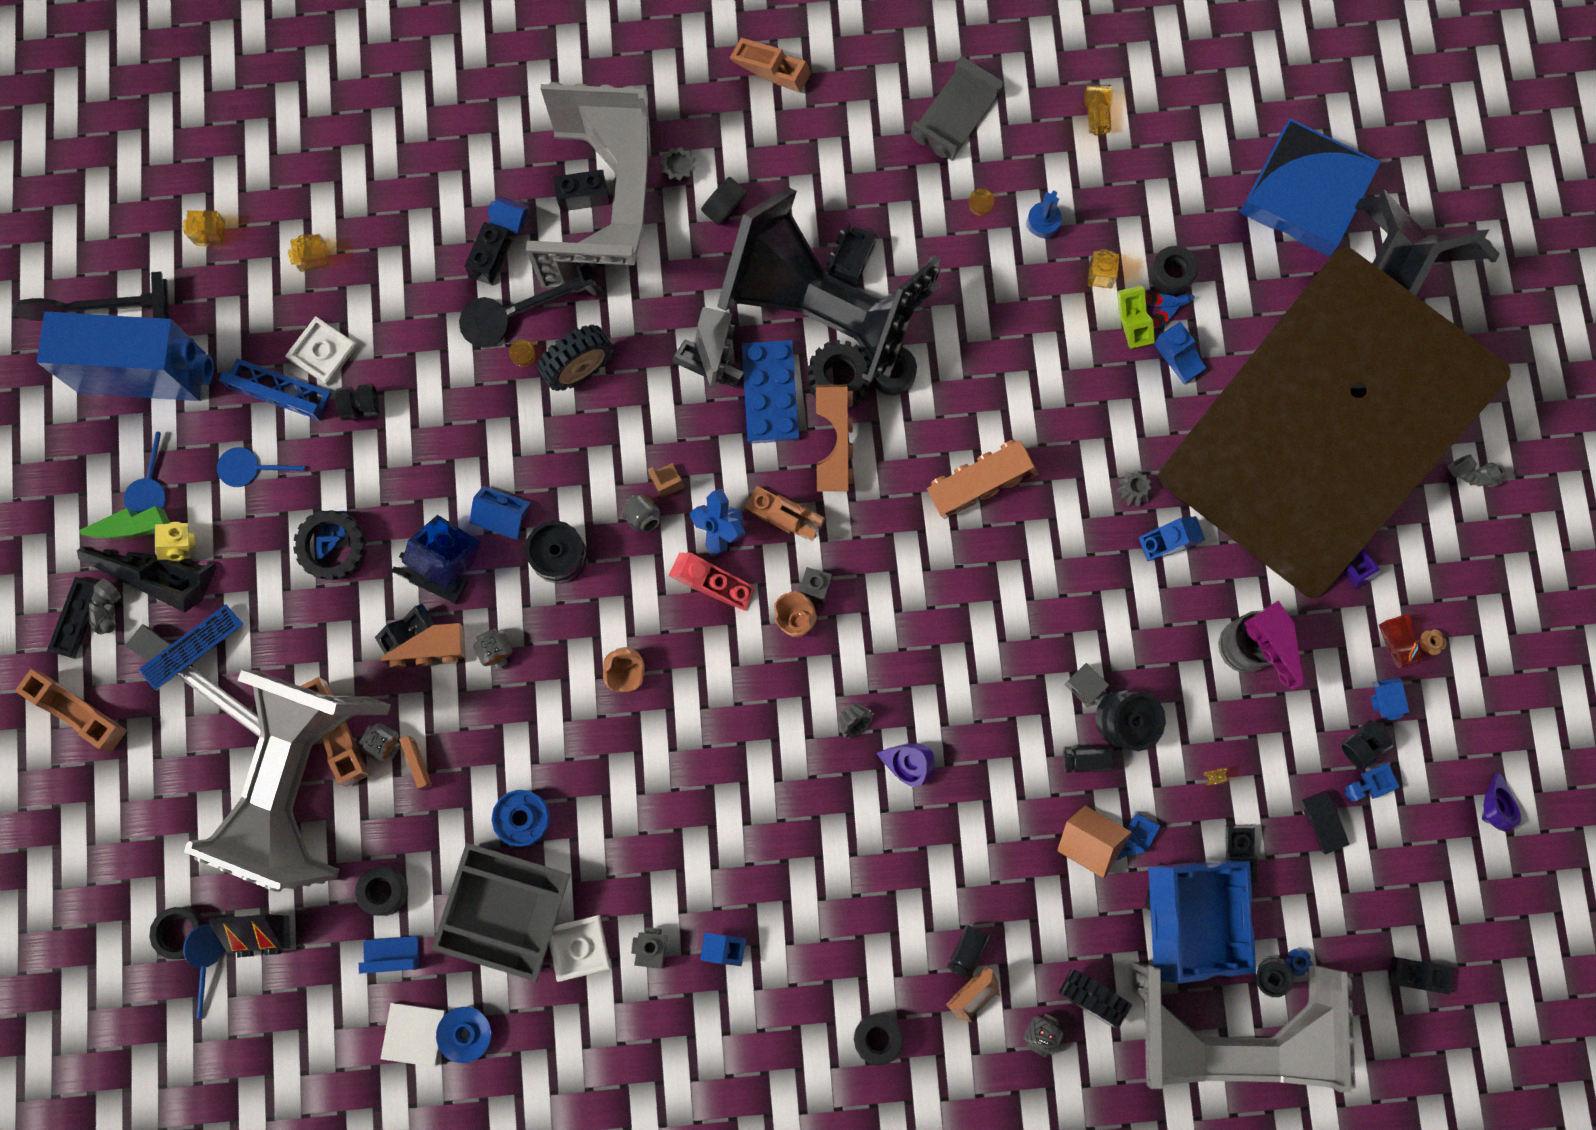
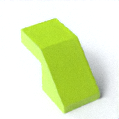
[1117,285,1155,349]

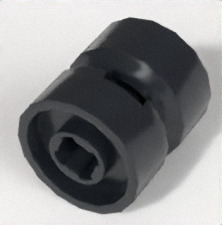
[335,383,380,421]
[1340,720,1393,770]
[1256,956,1294,998]

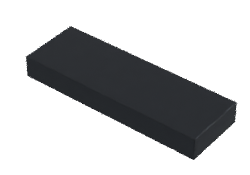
[47,577,96,659]

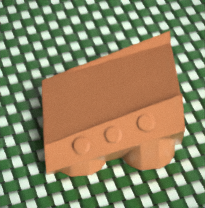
[946,967,1000,1022]

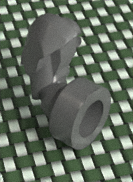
[1448,454,1505,487]
[88,579,121,635]

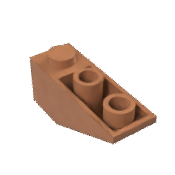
[381,623,466,668]

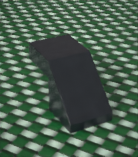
[375,604,435,654]

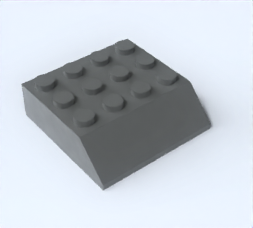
[431,843,570,982]

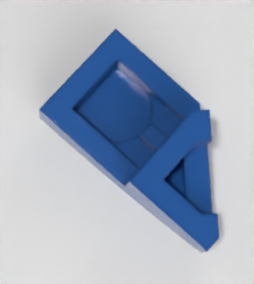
[316,511,347,559]
[1116,812,1160,860]

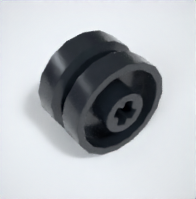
[525,520,587,584]
[1095,689,1166,751]

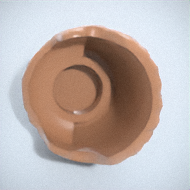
[774,591,817,638]
[603,647,645,693]

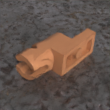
[744,486,825,541]

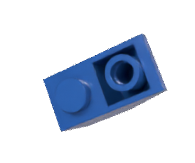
[1138,516,1205,561]

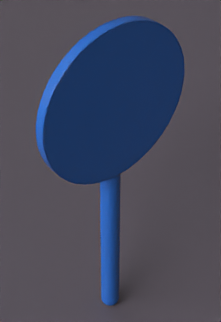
[124,431,166,514]
[217,447,306,487]
[183,924,225,1020]

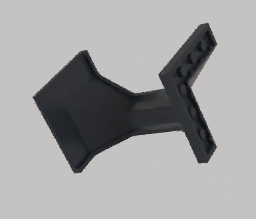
[717,187,942,382]
[1350,189,1500,398]

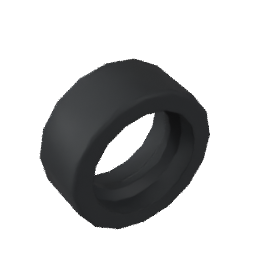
[149,907,206,959]

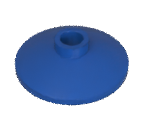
[436,1007,491,1063]

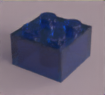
[402,514,481,590]

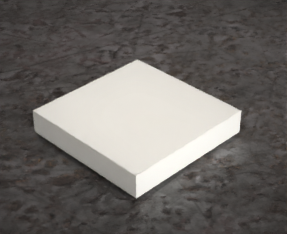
[285,316,358,386]
[549,915,611,982]
[381,1003,446,1067]

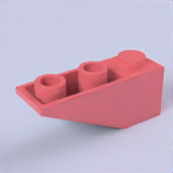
[668,553,756,611]

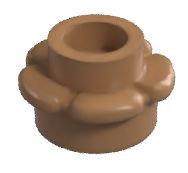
[1419,629,1446,655]

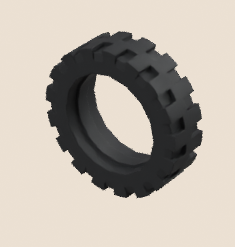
[293,510,367,580]

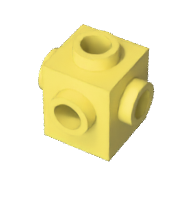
[155,522,195,561]

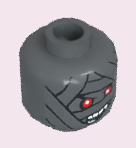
[1023,1013,1064,1058]

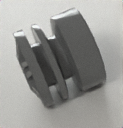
[1218,611,1271,673]

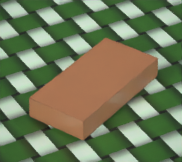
[399,736,432,791]

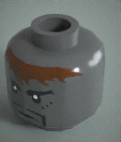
[622,494,661,533]
[473,628,513,669]
[359,723,401,762]

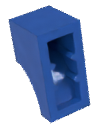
[1154,321,1206,385]

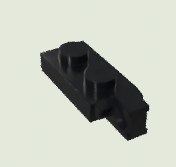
[673,340,744,388]

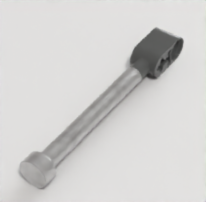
[126,624,260,737]

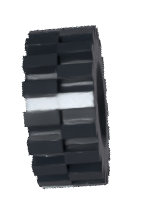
[1058,968,1132,1030]

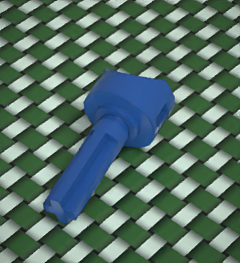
[1026,190,1062,239]

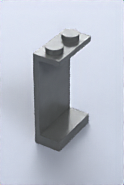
[911,56,1003,161]

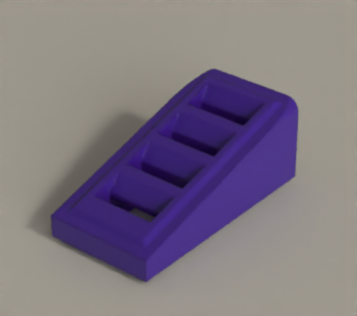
[1343,548,1380,589]

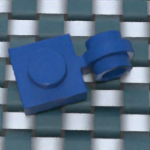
[1345,763,1400,802]

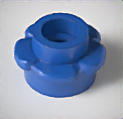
[1286,949,1313,976]

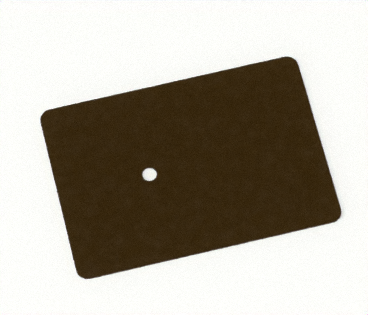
[1158,247,1511,598]

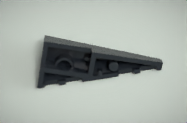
[77,546,216,613]

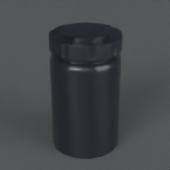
[1062,745,1113,773]
[947,925,991,979]

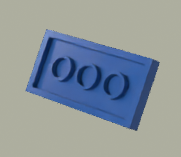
[741,340,799,444]

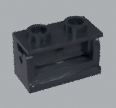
[554,169,610,212]
[464,222,512,286]
[826,223,877,286]

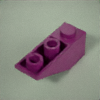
[1244,600,1304,690]

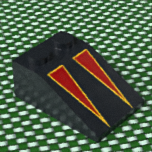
[209,914,290,958]

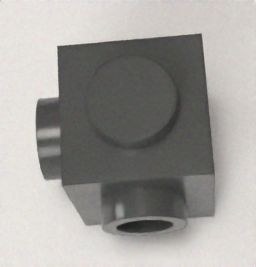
[631,927,668,969]

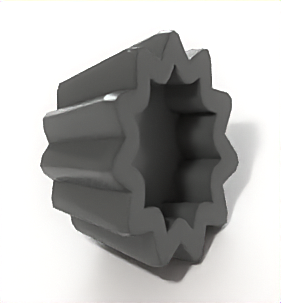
[660,147,696,182]
[1116,471,1154,507]
[838,703,875,739]

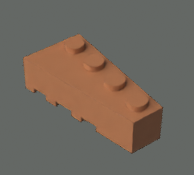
[927,440,1039,519]

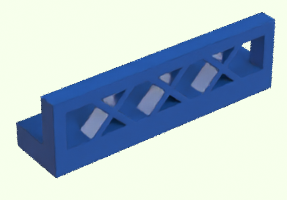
[219,358,332,421]

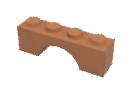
[816,384,853,492]
[15,669,127,752]
[301,677,370,787]

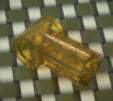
[1084,85,1113,135]

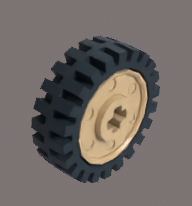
[537,324,614,391]

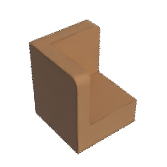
[648,463,684,499]

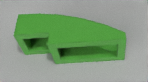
[79,506,170,540]

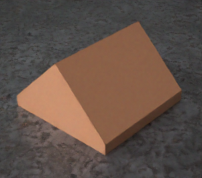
[1057,806,1132,879]

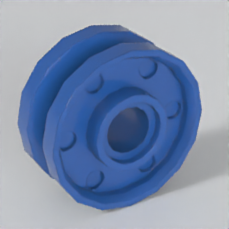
[491,790,551,847]

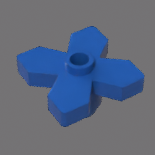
[690,489,745,558]

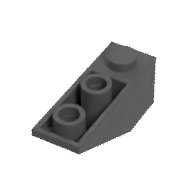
[695,307,735,388]

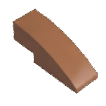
[730,38,811,93]

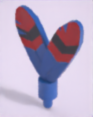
[1145,293,1195,330]

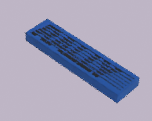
[138,604,243,691]

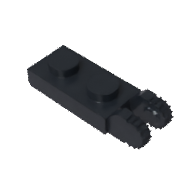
[391,552,468,605]

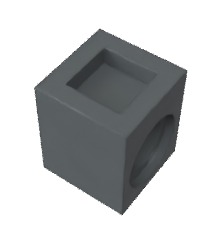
[799,567,832,605]
[1064,663,1109,707]

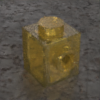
[183,210,225,247]
[288,234,330,272]
[1087,250,1120,289]

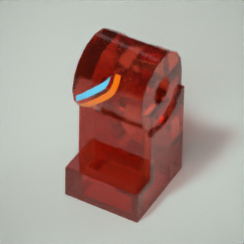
[1379,613,1422,668]

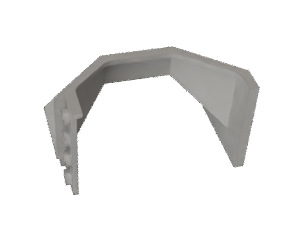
[526,82,648,288]
[185,670,391,892]
[1132,963,1356,1092]

